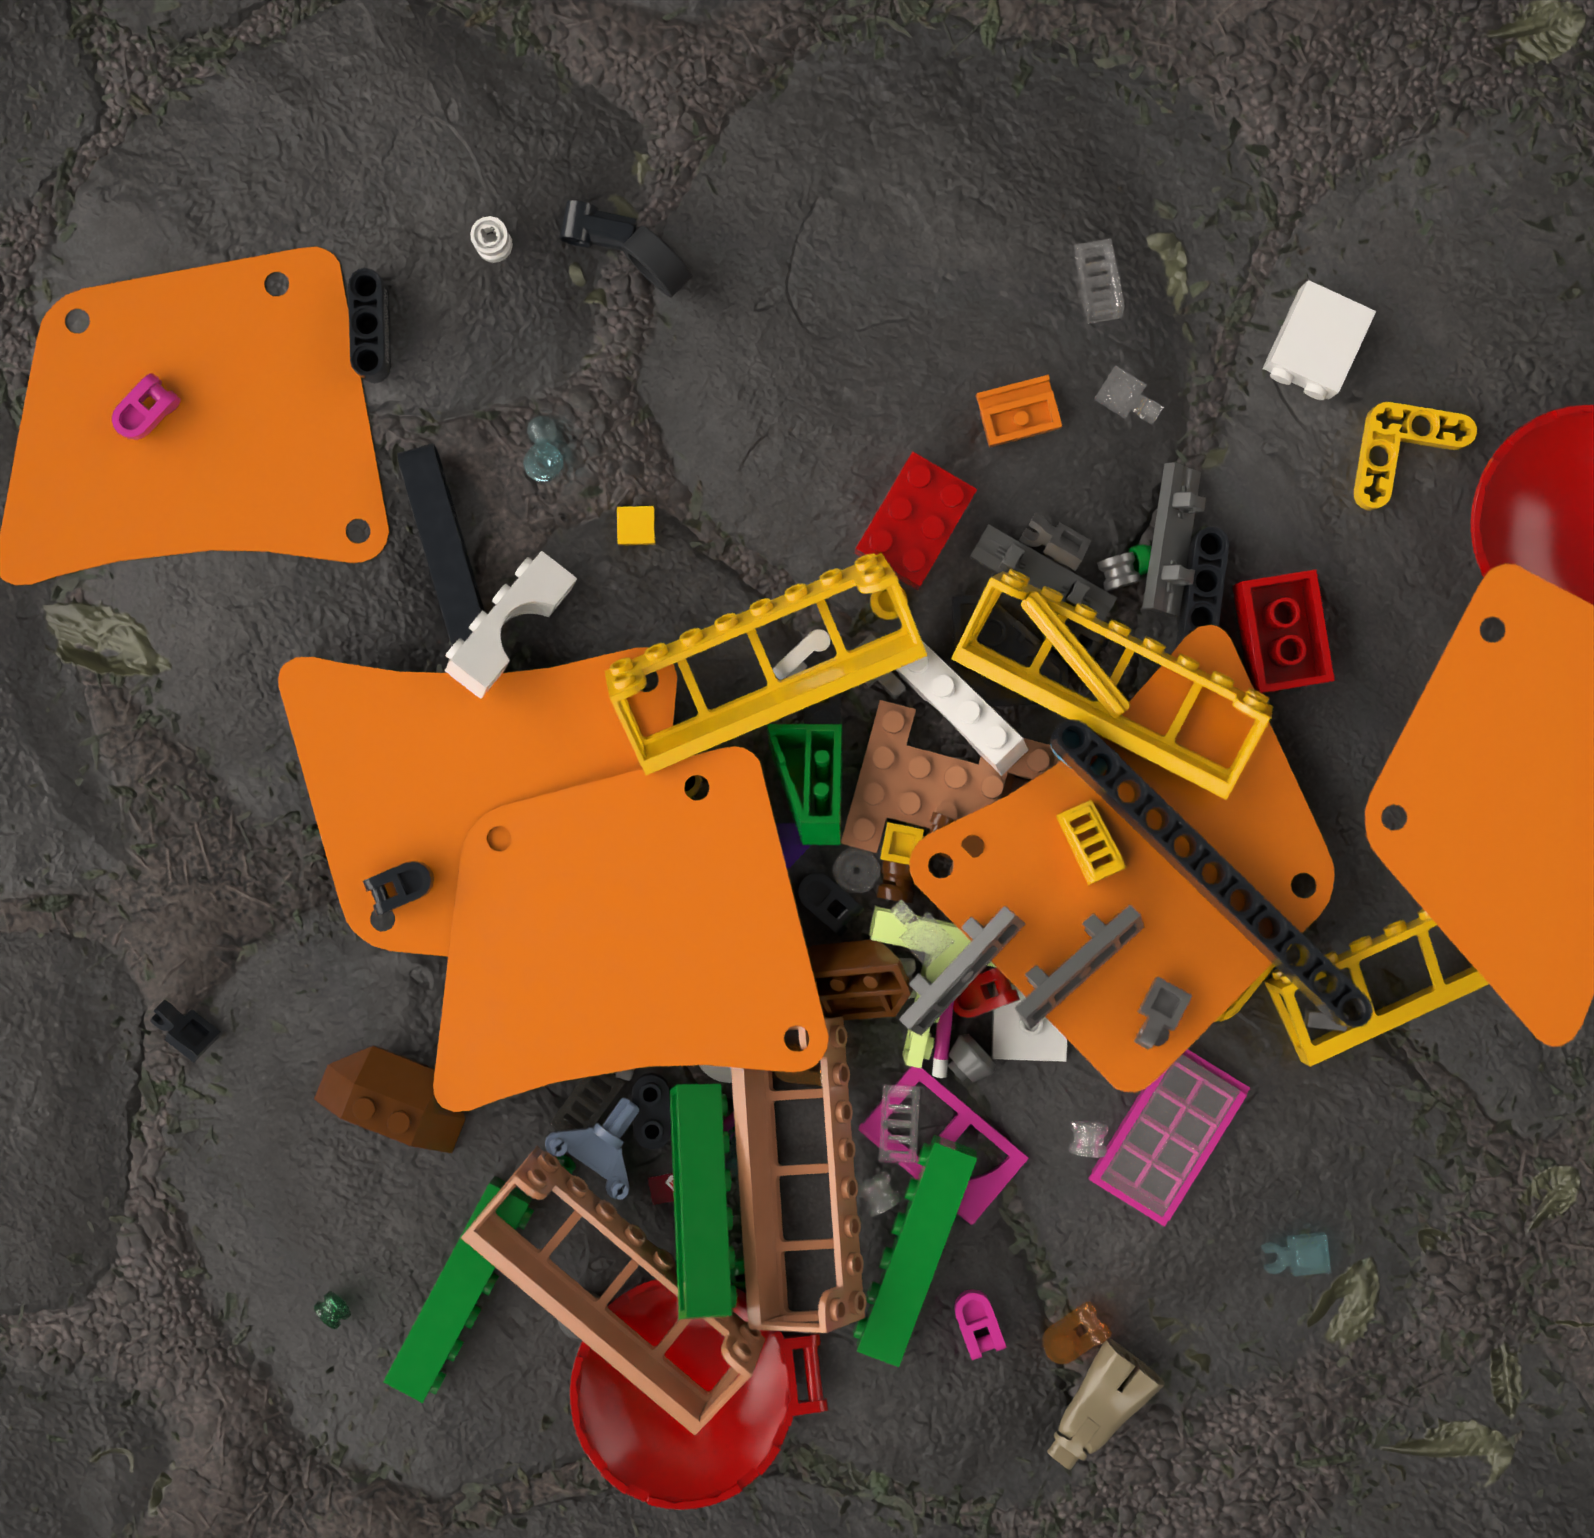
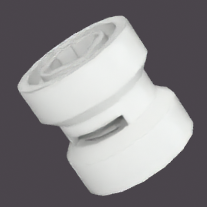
[470,216,513,263]

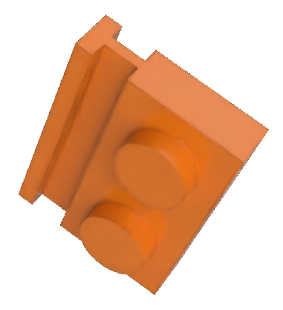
[976,374,1062,448]

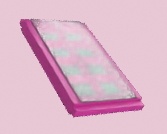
[1088,1049,1250,1227]

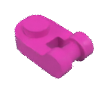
[112,373,181,440]
[954,1289,1007,1361]

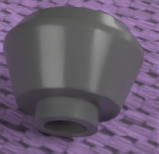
[948,1034,996,1082]

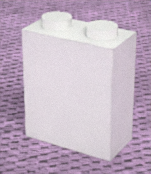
[1262,280,1376,400]

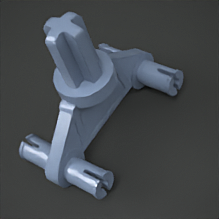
[545,1098,639,1200]

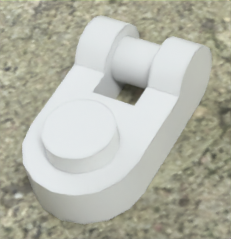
[772,629,831,680]

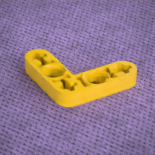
[1354,402,1477,510]

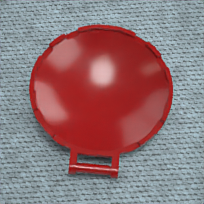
[1471,405,1594,605]
[570,1279,828,1510]

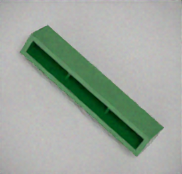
[670,1084,737,1320]
[852,1134,978,1367]
[383,1176,534,1403]

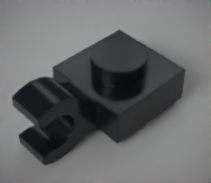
[150,1000,221,1063]

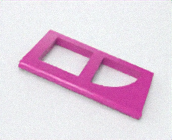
[858,1066,1029,1225]

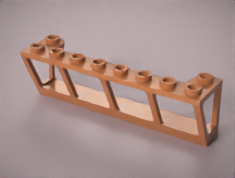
[731,1017,866,1333]
[461,1146,766,1435]

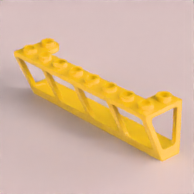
[605,553,927,775]
[951,569,1273,800]
[1264,909,1489,1067]

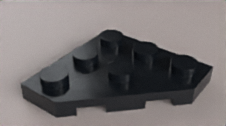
[951,595,1069,707]

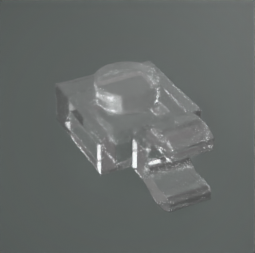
[1094,365,1163,425]
[890,900,955,967]

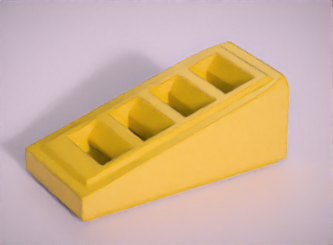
[1056,800,1127,885]

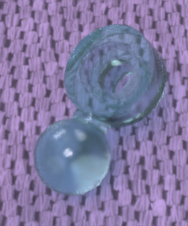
[523,416,563,483]

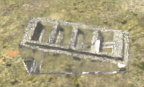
[1074,239,1124,323]
[879,1084,920,1164]

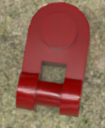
[953,968,1020,1018]

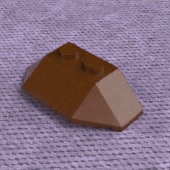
[807,940,914,1020]
[314,1045,466,1153]

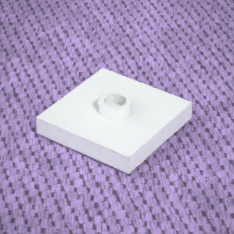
[991,984,1067,1062]

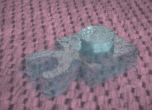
[1262,1232,1331,1276]

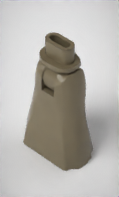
[1047,1338,1165,1470]

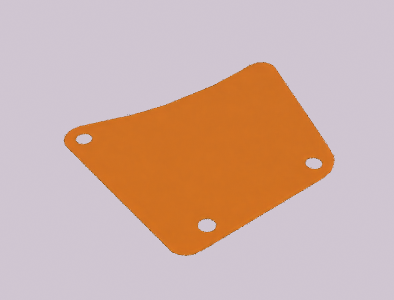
[0,247,389,586]
[1365,564,1594,1047]
[909,625,1335,1092]
[278,647,678,957]
[433,746,829,1112]

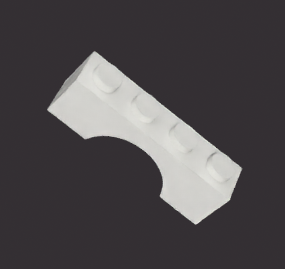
[445,551,577,699]
[896,641,1029,776]

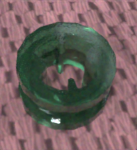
[314,1291,351,1329]

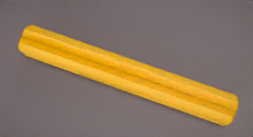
[1021,591,1130,718]

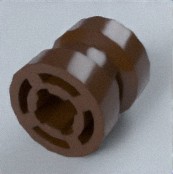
[876,860,915,903]

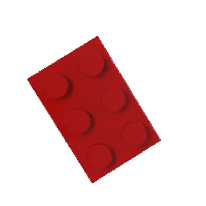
[854,451,977,591]
[1233,569,1335,693]

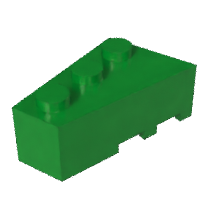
[767,724,842,845]

